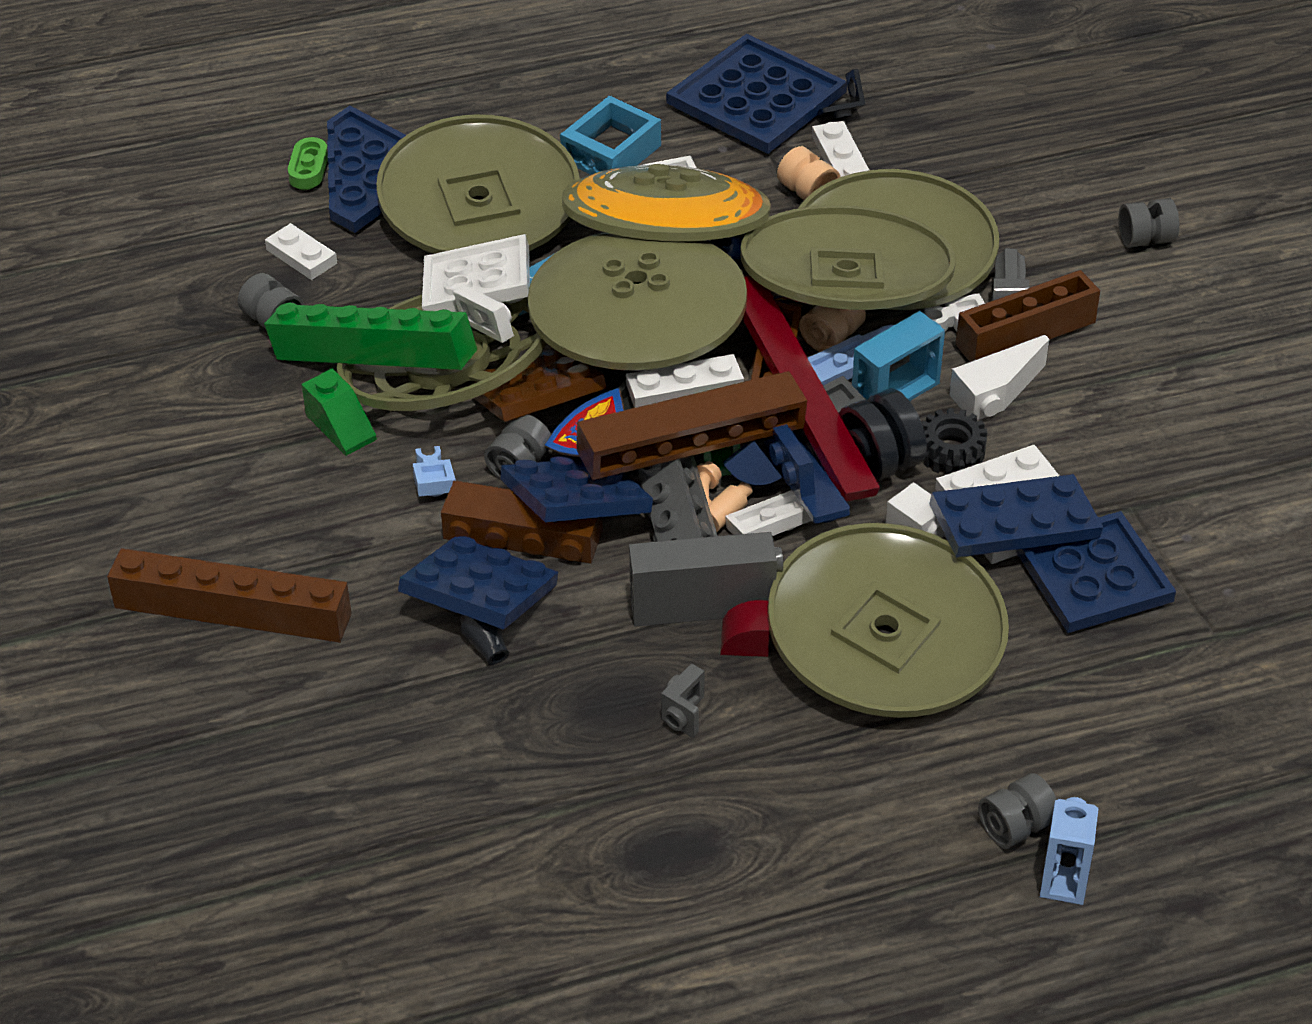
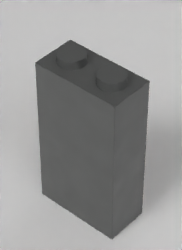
[629,532,783,627]

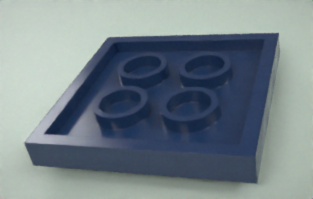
[500,457,653,522]
[1015,511,1176,633]
[398,536,559,629]

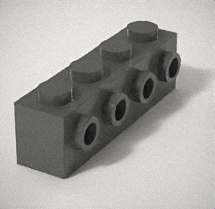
[638,455,718,542]

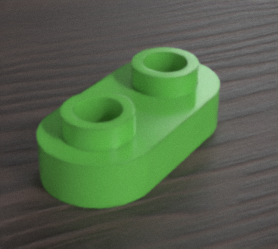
[288,137,328,190]

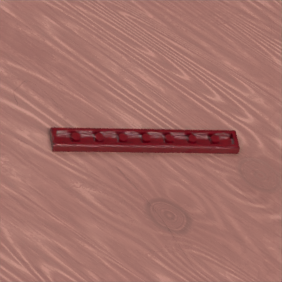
[742,276,880,502]

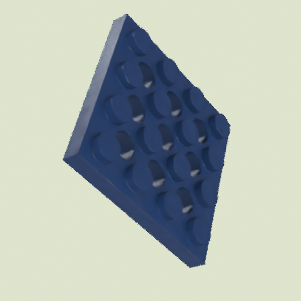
[666,34,847,154]

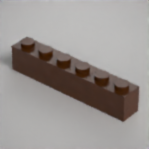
[576,371,808,480]
[107,548,352,643]

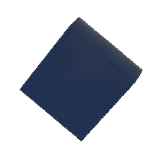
[723,440,782,485]

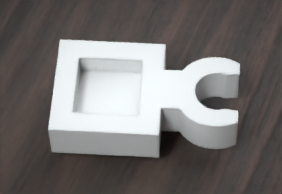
[924,293,985,332]

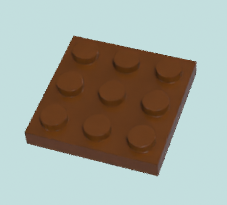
[466,348,607,422]

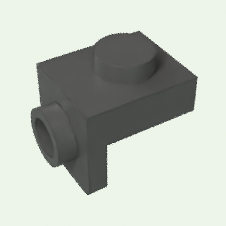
[661,663,705,738]

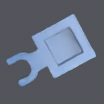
[413,446,456,497]

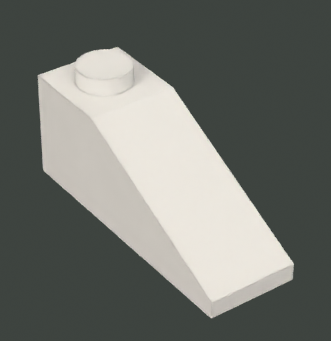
[950,335,1049,420]

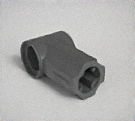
[991,248,1029,301]

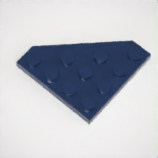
[327,105,406,233]

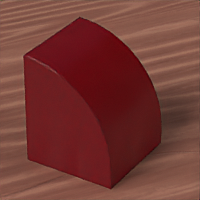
[720,600,769,657]

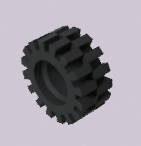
[922,408,988,475]

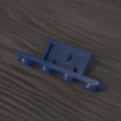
[764,424,850,524]

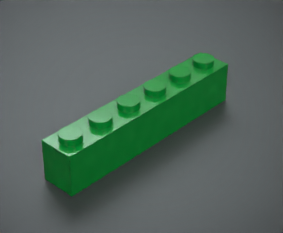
[264,303,478,370]

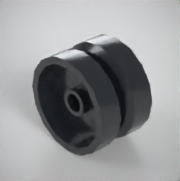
[839,388,927,483]

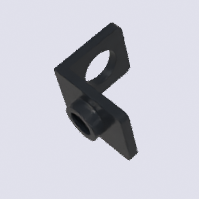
[816,68,866,120]

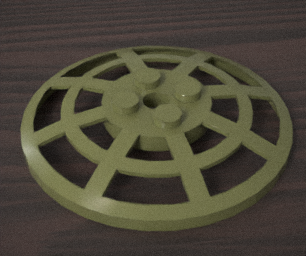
[337,295,547,411]

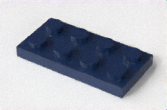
[929,474,1103,558]

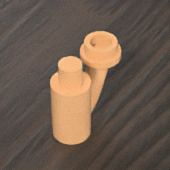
[697,461,753,532]

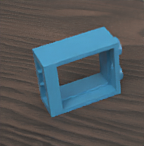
[560,96,661,175]
[852,311,945,401]

